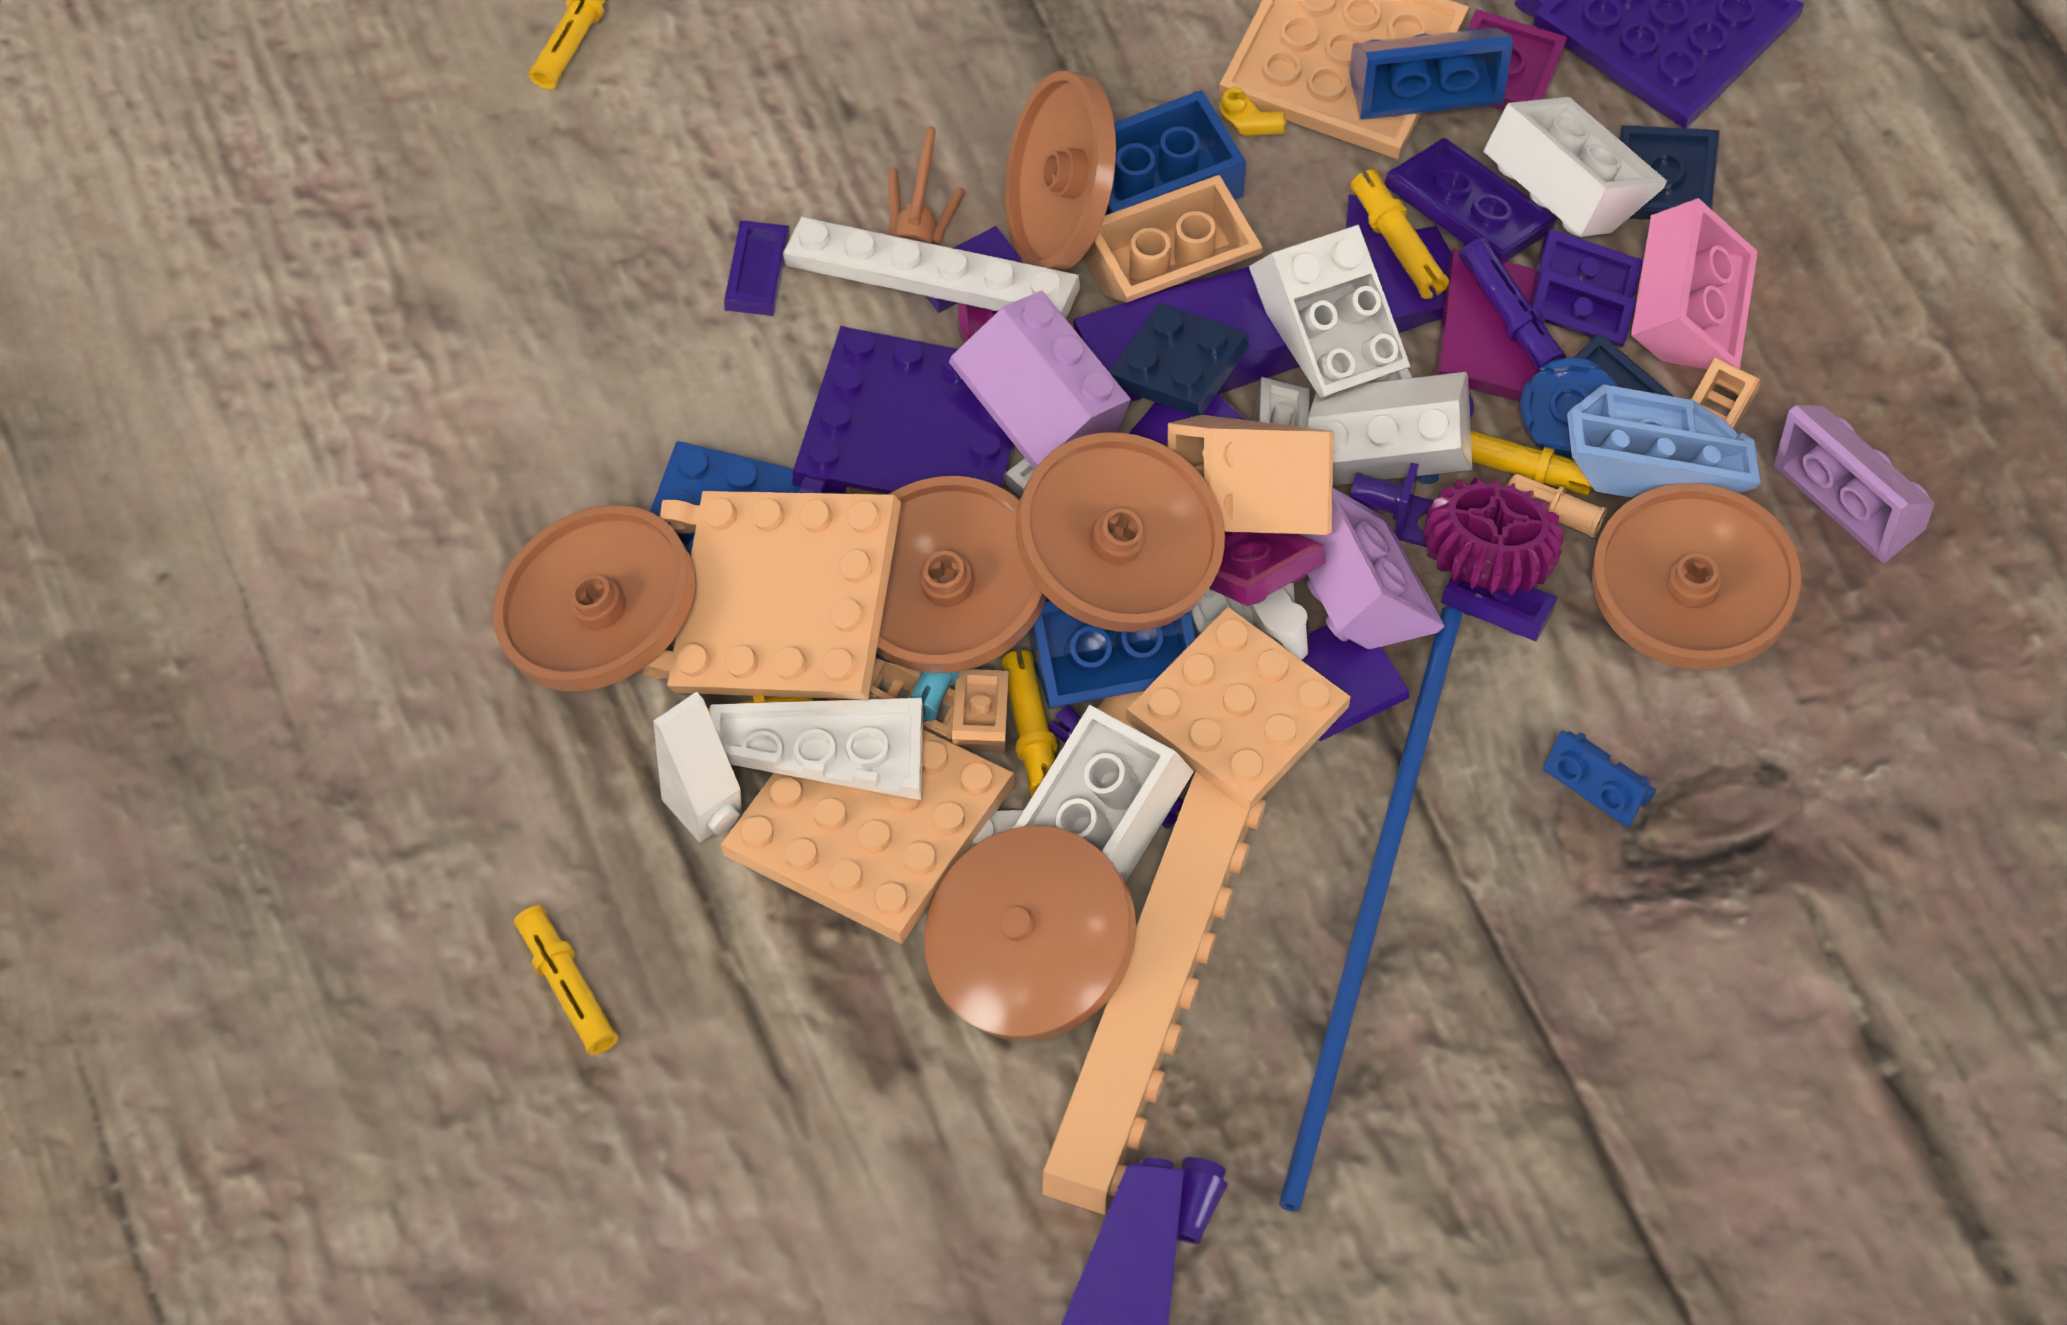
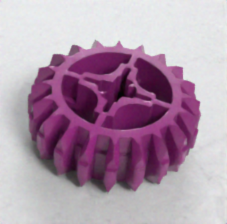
[1423,477,1563,596]

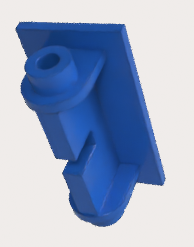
[1542,730,1656,828]

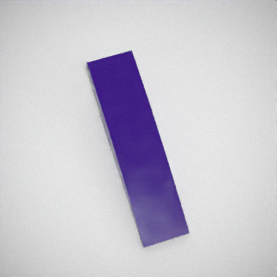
[1074,226,1451,402]

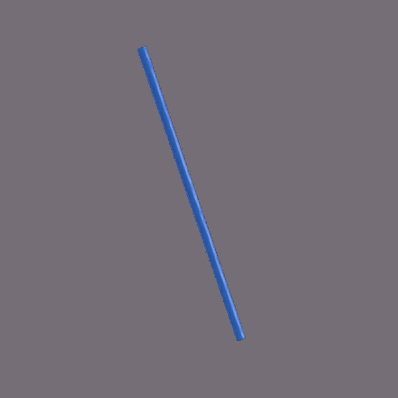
[1279,607,1462,1212]

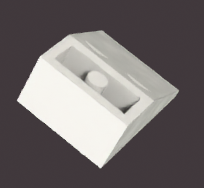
[1249,225,1411,398]

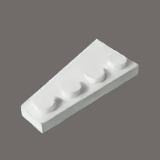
[710,698,924,800]

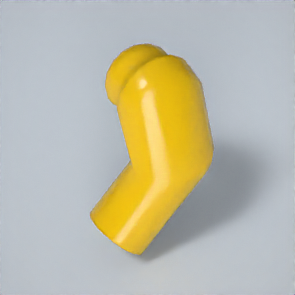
[1219,87,1286,136]

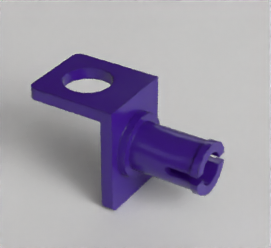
[1350,462,1434,547]

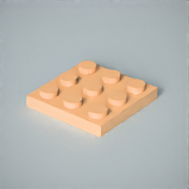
[1126,607,1351,811]

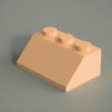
[1083,175,1263,303]

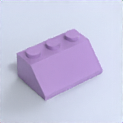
[949,290,1131,470]
[1773,405,1934,564]
[1300,488,1445,649]

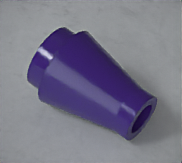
[1177,1157,1228,1244]

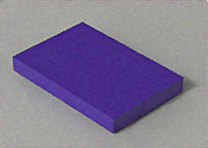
[1384,138,1558,264]

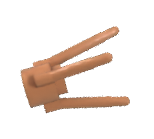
[887,126,965,246]

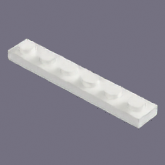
[783,217,1080,319]

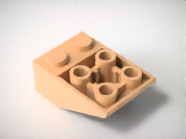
[1168,415,1334,535]

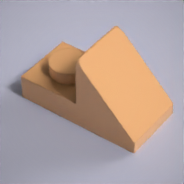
[952,669,1009,752]

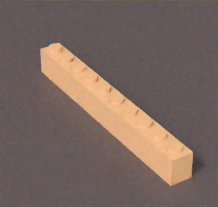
[1042,772,1266,1215]

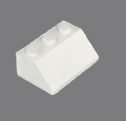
[1483,97,1667,237]
[1308,372,1472,485]
[1013,705,1194,882]

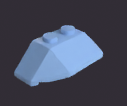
[1567,384,1761,498]

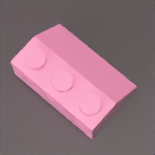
[1631,198,1758,370]

